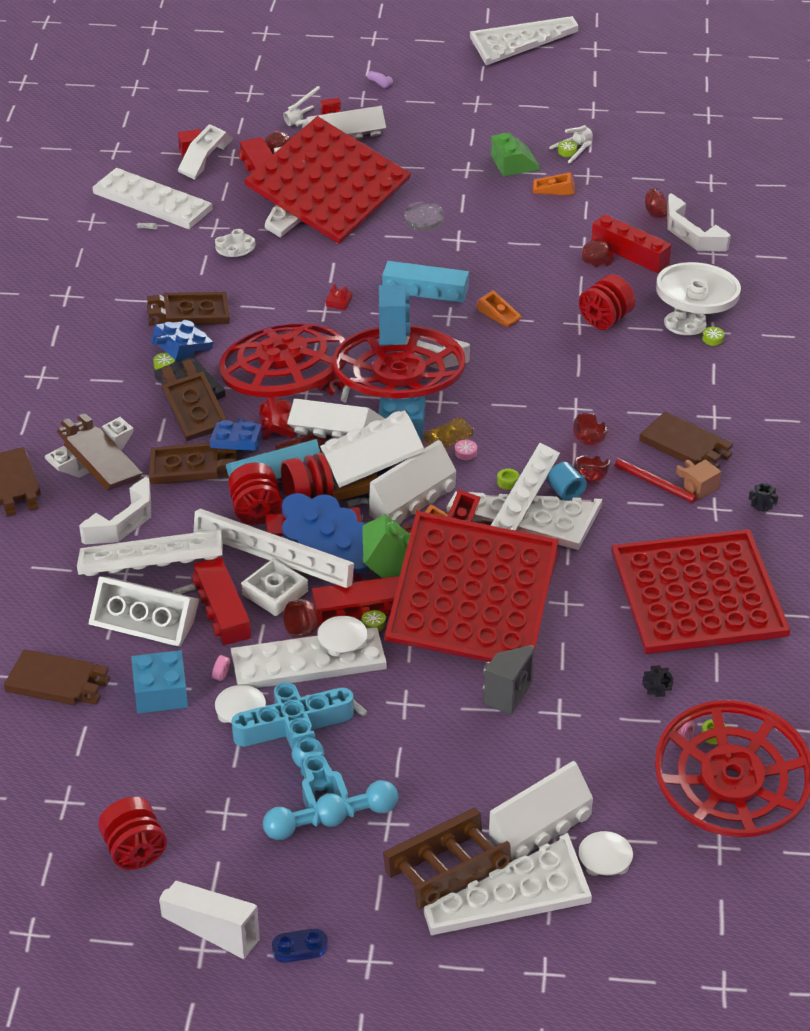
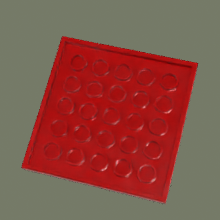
[244,116,411,244]
[385,511,559,662]
[611,529,790,654]

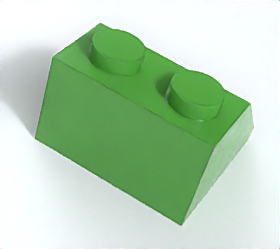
[491,133,540,176]
[362,514,411,578]

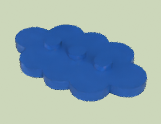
[282,493,370,574]

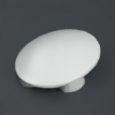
[215,229,256,257]
[664,308,707,335]
[318,616,367,656]
[215,685,266,723]
[579,831,633,876]

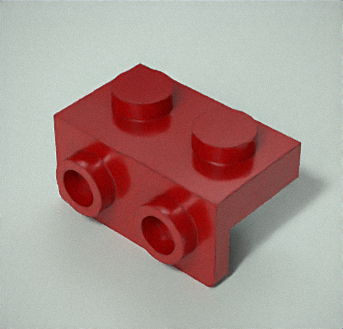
[258,396,296,440]

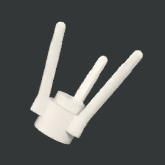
[283,86,320,127]
[549,125,593,164]

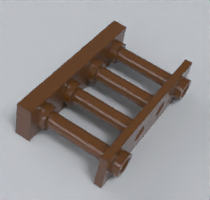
[383,807,512,910]

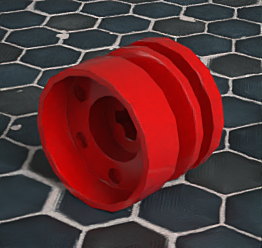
[579,274,635,330]
[280,452,334,499]
[228,462,282,525]
[98,797,167,870]

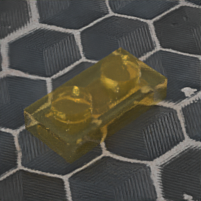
[424,417,473,448]

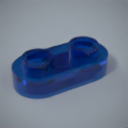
[272,929,328,963]

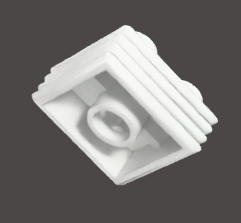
[241,559,308,616]

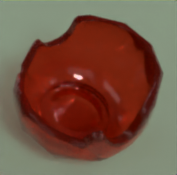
[265,131,291,154]
[644,188,667,218]
[582,239,614,268]
[573,413,607,445]
[574,455,610,483]
[283,599,319,637]

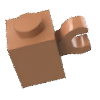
[676,460,721,500]

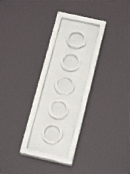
[93,168,212,230]
[77,529,223,576]
[231,628,387,688]

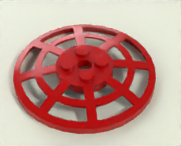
[219,323,348,397]
[333,325,465,399]
[655,700,810,838]

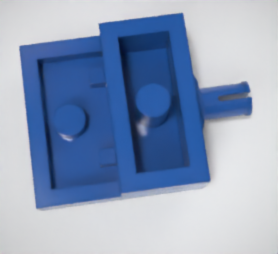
[151,320,214,360]
[210,418,262,450]

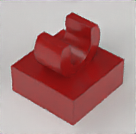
[321,98,341,115]
[326,284,352,310]
[317,370,345,395]

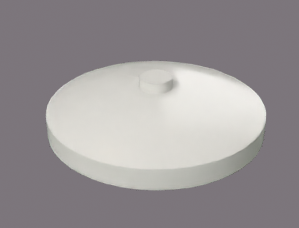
[656,262,741,314]

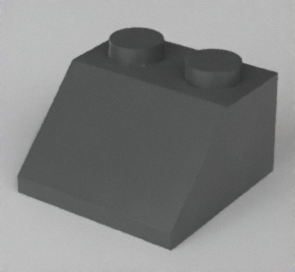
[482,645,535,715]

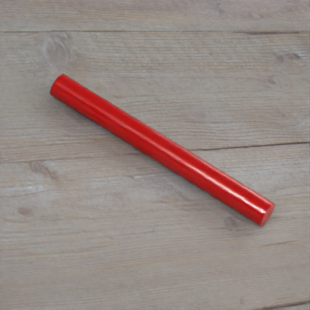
[614,458,697,503]

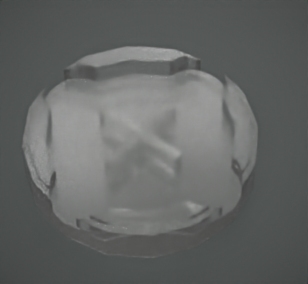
[404,201,444,230]

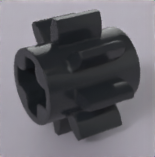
[749,483,779,512]
[642,665,674,697]

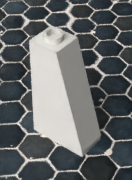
[159,881,260,959]

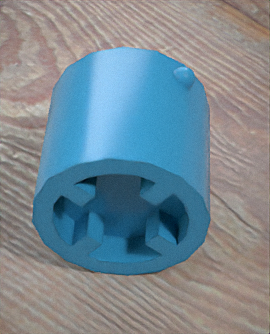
[547,462,587,501]

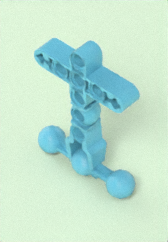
[231,682,399,840]

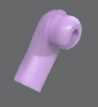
[367,71,393,88]

